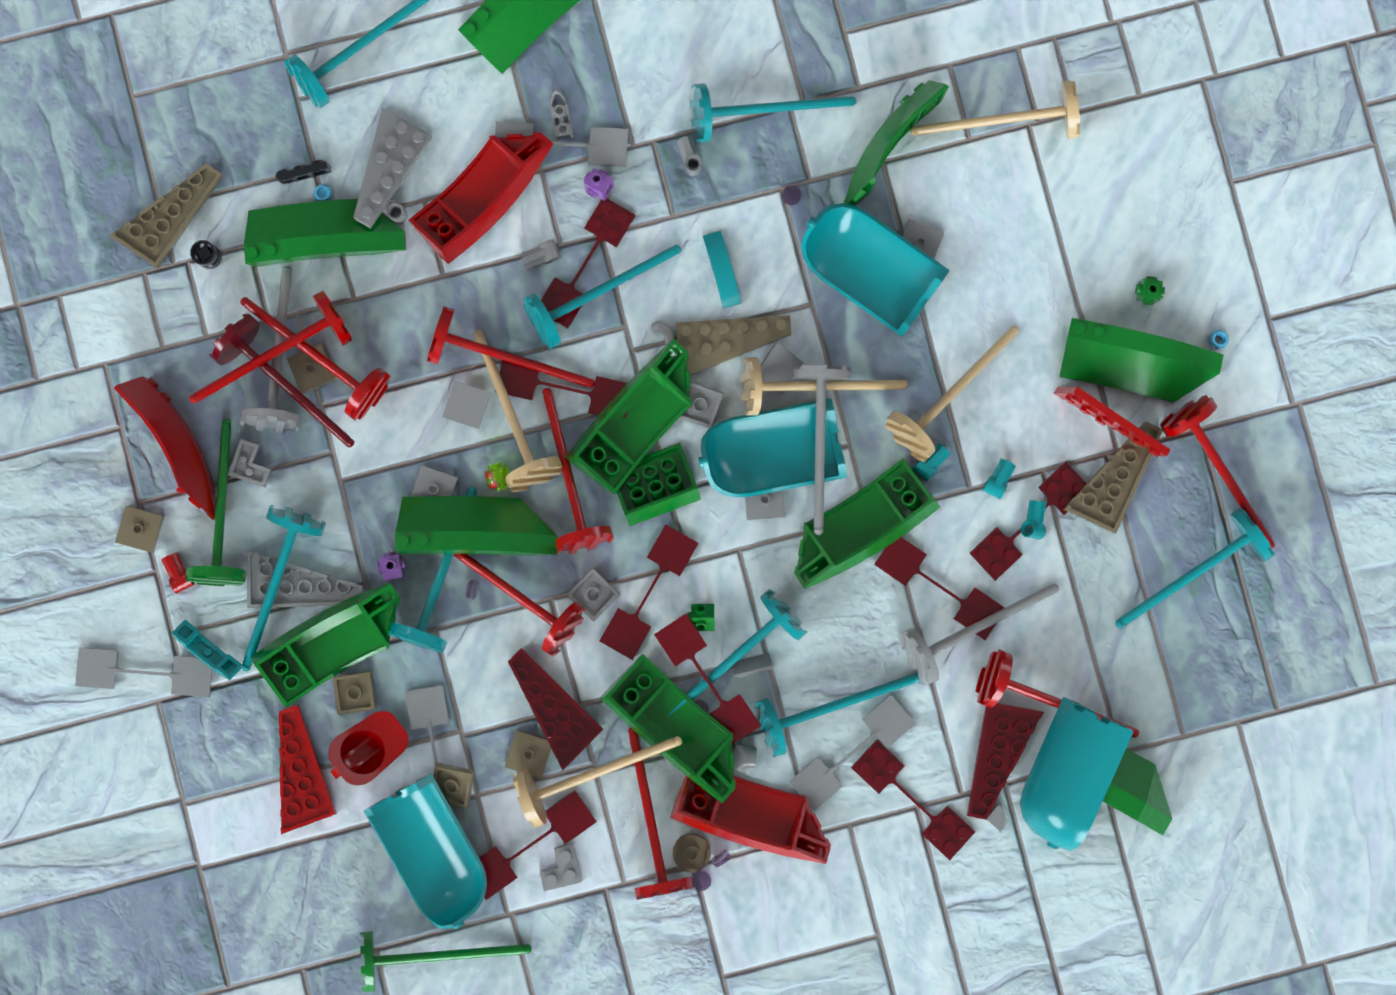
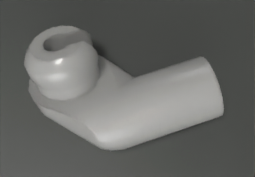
[651,321,674,345]

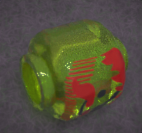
[484,462,510,492]

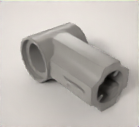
[676,136,702,176]
[382,198,407,224]
[520,239,561,270]

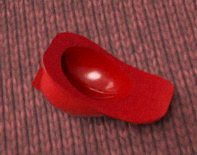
[328,711,409,786]

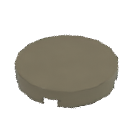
[673,833,711,872]

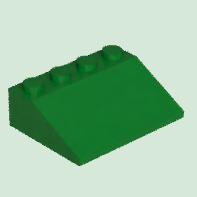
[617,443,701,526]

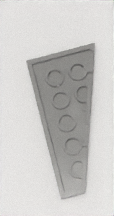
[354,107,432,229]
[246,550,364,608]

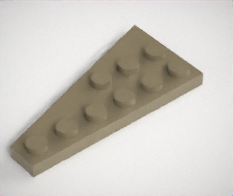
[109,163,224,268]
[676,315,791,376]
[1063,421,1163,534]

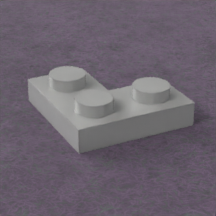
[228,439,272,488]
[540,844,582,891]

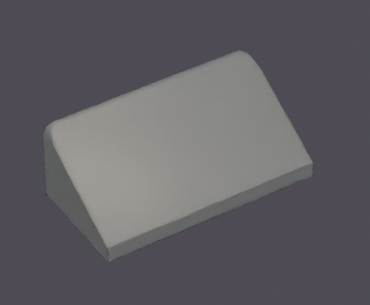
[732,654,773,678]

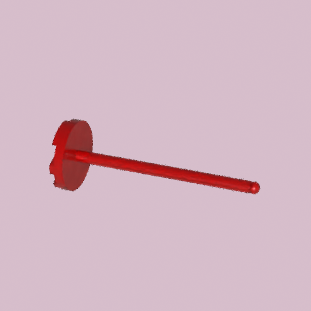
[189,291,352,404]
[240,297,391,421]
[427,306,595,388]
[542,388,614,554]
[1160,395,1275,549]
[454,554,586,657]
[975,649,1139,738]
[628,728,694,900]

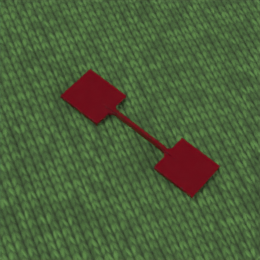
[541,198,636,329]
[495,360,628,418]
[969,461,1086,581]
[600,524,699,660]
[874,537,1005,640]
[654,613,761,745]
[851,739,975,860]
[479,790,597,900]

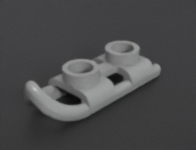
[550,90,574,142]

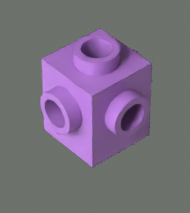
[583,168,615,201]
[377,551,407,581]

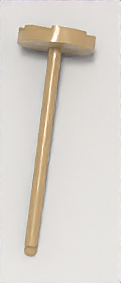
[910,80,1080,139]
[885,326,1019,462]
[474,330,562,492]
[740,357,908,415]
[513,736,682,828]

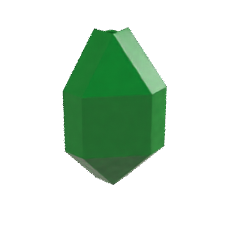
[1103,748,1172,835]

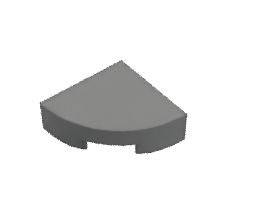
[987,804,1005,832]

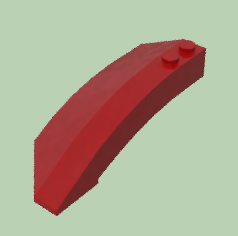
[408,132,553,264]
[114,376,216,520]
[670,775,831,864]

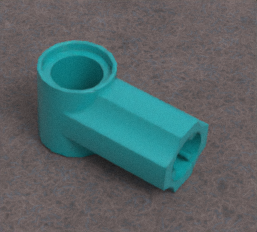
[912,443,951,482]
[982,458,1016,500]
[1021,500,1046,540]

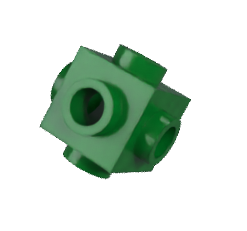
[1135,276,1165,305]
[687,604,715,631]

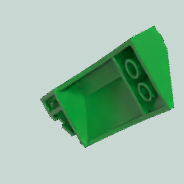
[458,0,580,74]
[1059,318,1224,403]
[600,654,735,803]

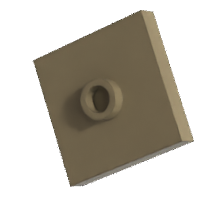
[286,344,337,394]
[115,506,164,553]
[332,671,377,715]
[505,730,551,779]
[433,762,474,808]

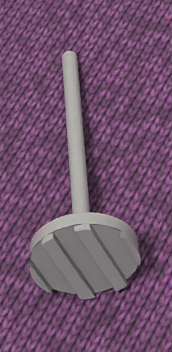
[240,266,301,433]
[792,365,850,535]
[899,584,1059,685]

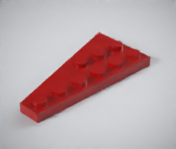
[1053,386,1170,457]
[279,704,337,834]

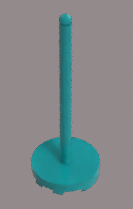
[284,0,429,109]
[690,83,856,143]
[523,245,681,349]
[389,487,477,653]
[242,505,326,672]
[1115,508,1275,628]
[668,589,808,716]
[754,673,920,758]

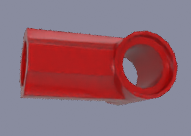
[161,552,195,594]

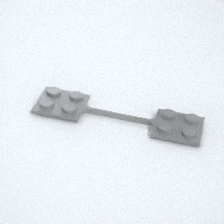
[495,121,628,167]
[75,647,212,697]
[405,685,465,820]
[789,694,916,811]

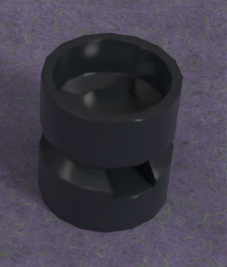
[190,240,222,269]

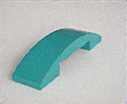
[702,231,742,309]
[171,620,243,680]

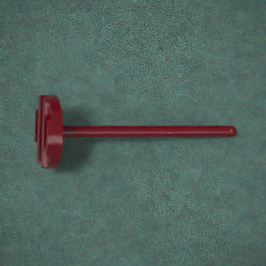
[209,313,355,448]

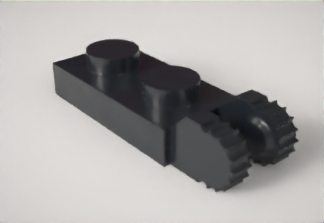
[276,160,332,184]

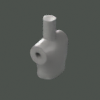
[733,744,757,769]

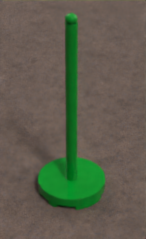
[186,418,246,586]
[360,931,532,992]

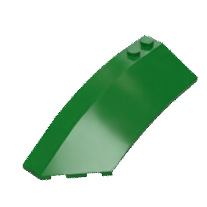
[843,80,949,206]
[244,199,407,267]
[565,339,692,494]
[794,458,941,589]
[395,496,558,556]
[250,582,400,708]

